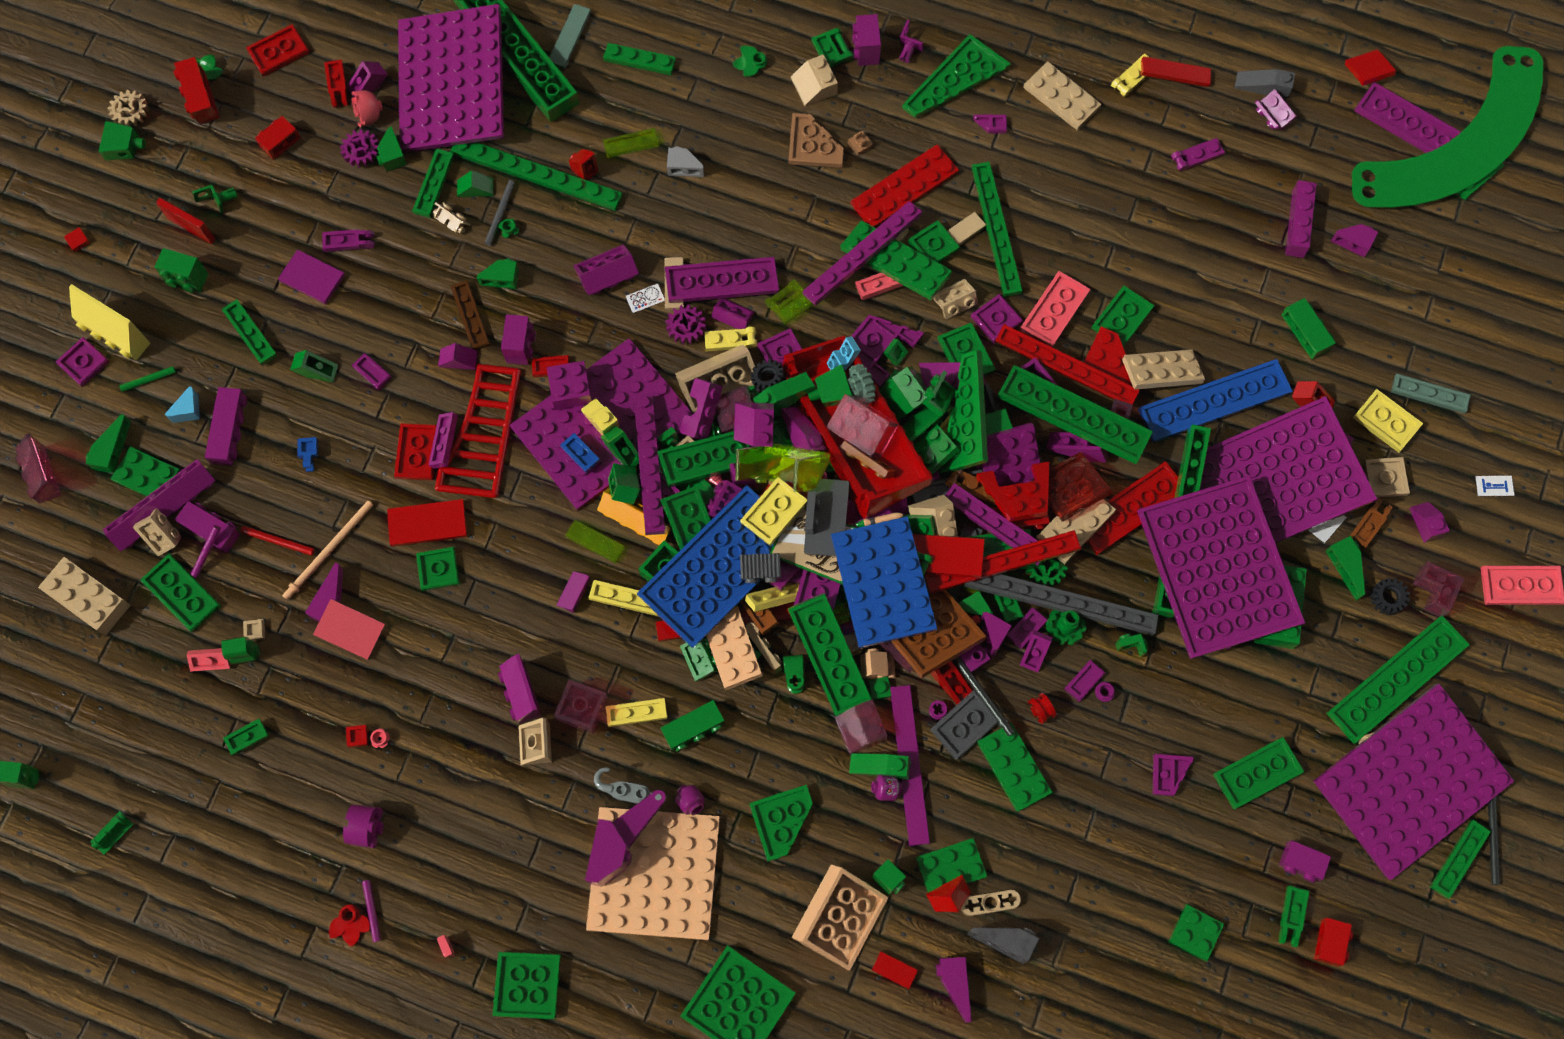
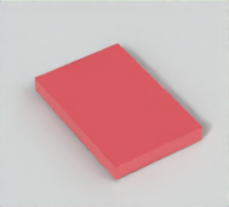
[313,599,385,660]

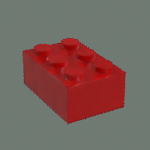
[173,57,220,124]

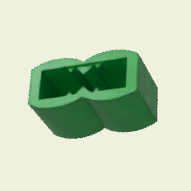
[221,636,260,664]

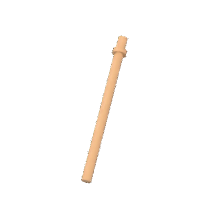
[282,501,373,600]

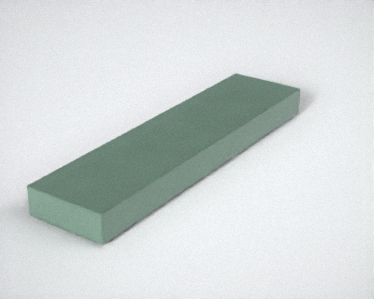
[549,4,591,70]
[1391,374,1471,414]

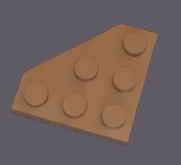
[788,113,843,168]

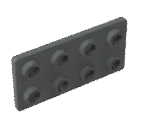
[804,478,849,557]

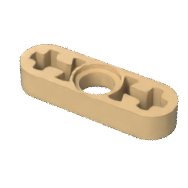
[961,890,1021,916]

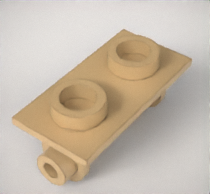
[432,203,471,234]

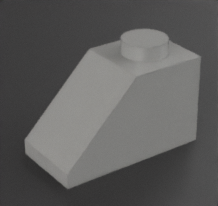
[667,147,704,177]

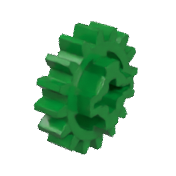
[1025,557,1068,587]

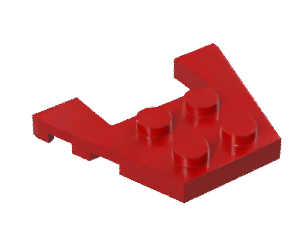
[976,462,1049,522]

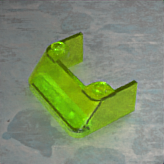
[735,444,830,492]

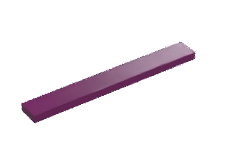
[890,685,930,846]

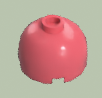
[352,90,383,127]

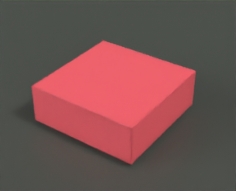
[437,935,455,958]

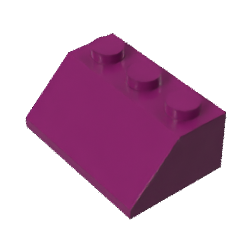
[573,245,639,295]
[498,654,542,725]

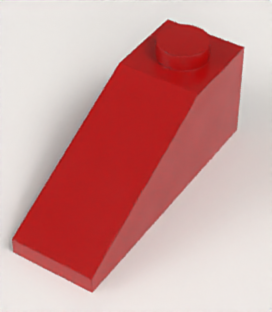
[931,661,972,705]

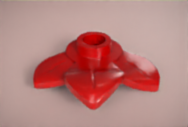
[329,905,370,947]

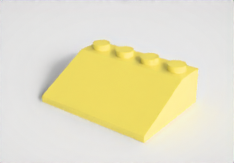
[69,284,150,361]

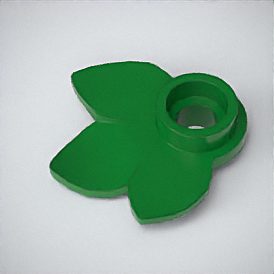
[732,46,767,77]
[195,54,223,82]

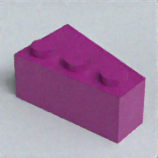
[919,362,986,397]

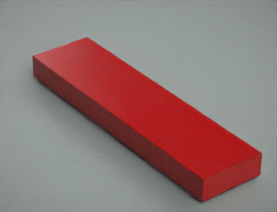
[1141,56,1211,87]

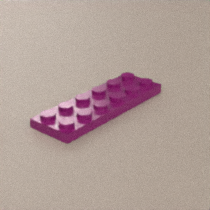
[1354,82,1461,153]
[665,257,779,303]

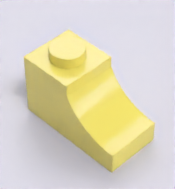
[581,398,620,435]

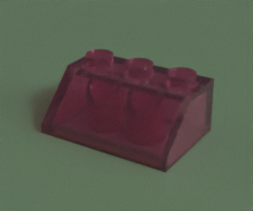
[15,433,61,504]

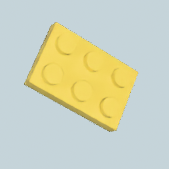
[1353,389,1423,453]
[740,477,807,546]

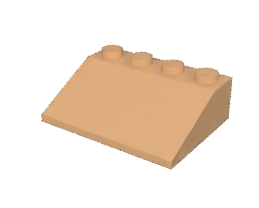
[792,865,888,971]

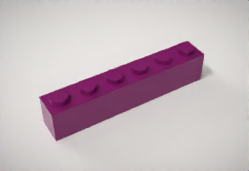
[103,459,215,552]

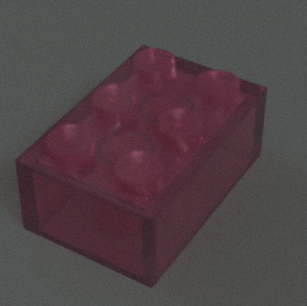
[826,394,899,458]

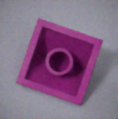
[980,612,1011,659]

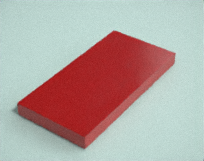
[387,499,467,547]
[912,534,984,578]

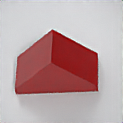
[926,875,971,912]

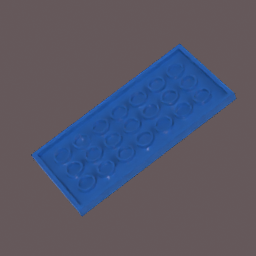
[637,486,781,649]

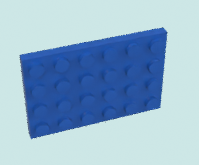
[831,516,937,648]

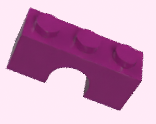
[679,378,723,440]

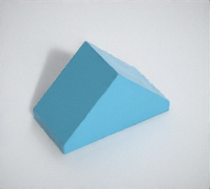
[165,386,200,423]

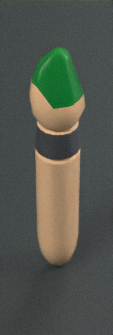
[856,512,903,527]

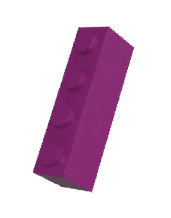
[1285,180,1316,258]
[205,387,247,466]

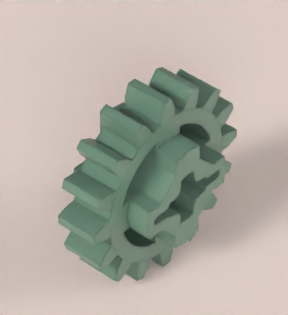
[848,364,876,406]

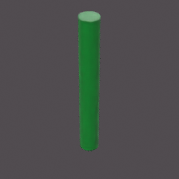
[119,366,176,392]

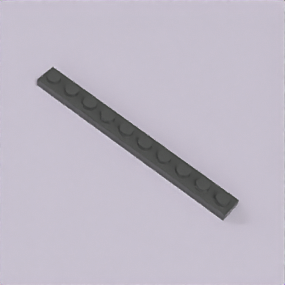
[964,574,1158,635]

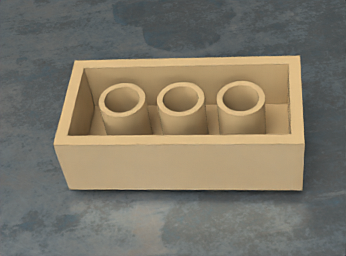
[38,557,131,636]

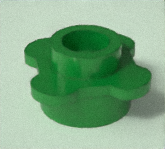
[498,219,519,238]

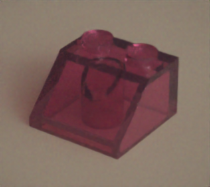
[835,699,887,754]

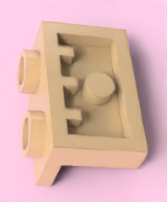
[934,279,978,319]
[133,509,181,556]

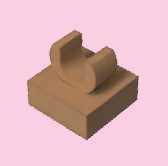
[848,131,873,156]

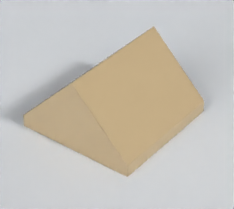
[519,718,552,765]

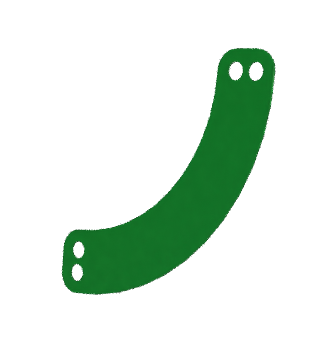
[1352,46,1543,208]

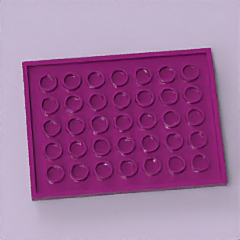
[398,4,504,153]
[509,338,693,511]
[1181,396,1377,544]
[1137,475,1305,659]
[1313,684,1514,880]

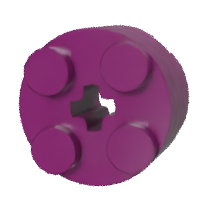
[343,804,384,848]

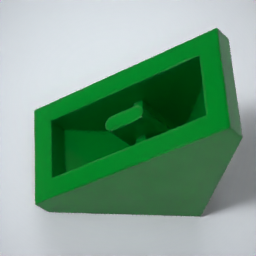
[457,170,494,197]
[958,590,994,616]

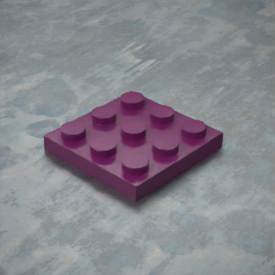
[982,423,1040,487]

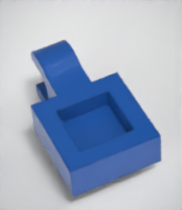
[297,437,318,472]

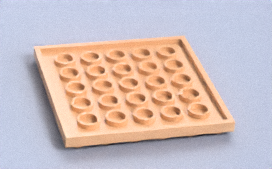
[586,807,720,940]

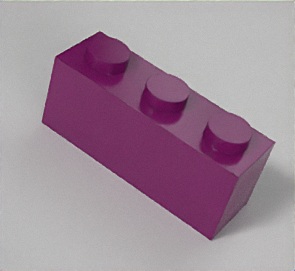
[175,501,241,553]

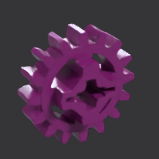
[340,129,379,168]
[665,305,706,345]

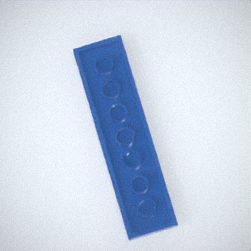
[1138,359,1293,443]

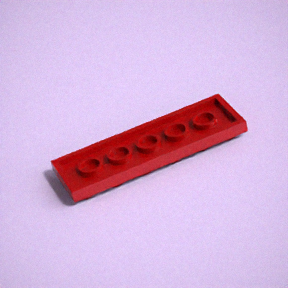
[851,144,959,228]
[1087,461,1178,555]

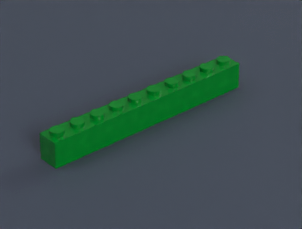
[1152,424,1211,618]

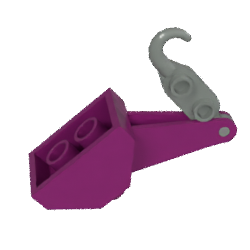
[585,767,666,887]

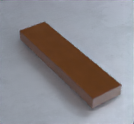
[451,280,491,351]

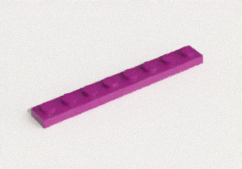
[803,201,922,306]
[634,395,665,535]

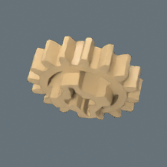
[108,90,149,127]

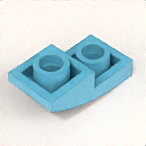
[827,336,861,370]

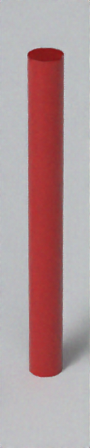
[241,526,315,556]

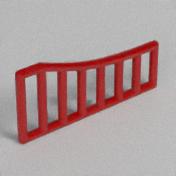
[435,364,521,498]

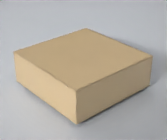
[243,619,265,641]

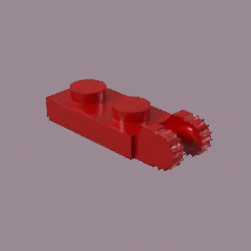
[324,59,348,108]

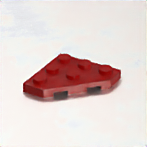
[1084,326,1133,386]

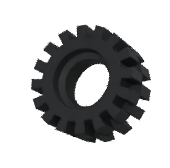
[750,359,787,394]
[1370,578,1410,616]

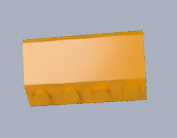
[597,488,674,545]

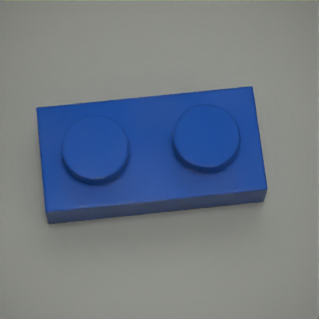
[560,433,600,473]

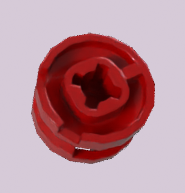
[1028,693,1056,724]

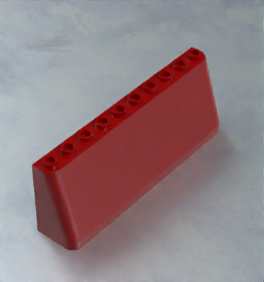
[782,335,933,519]

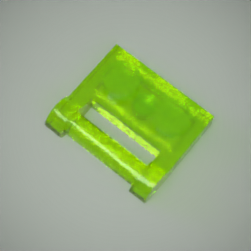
[764,279,813,325]

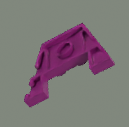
[851,315,924,389]

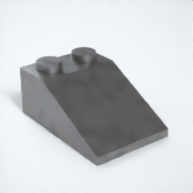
[968,928,1039,964]

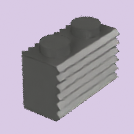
[740,553,781,584]

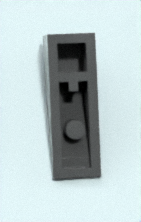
[1234,69,1295,99]

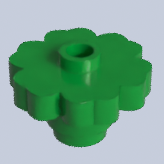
[1046,610,1086,645]

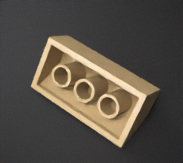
[675,344,755,413]

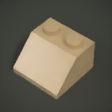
[791,55,838,107]
[908,495,958,537]

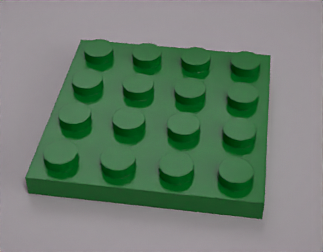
[680,945,796,1039]

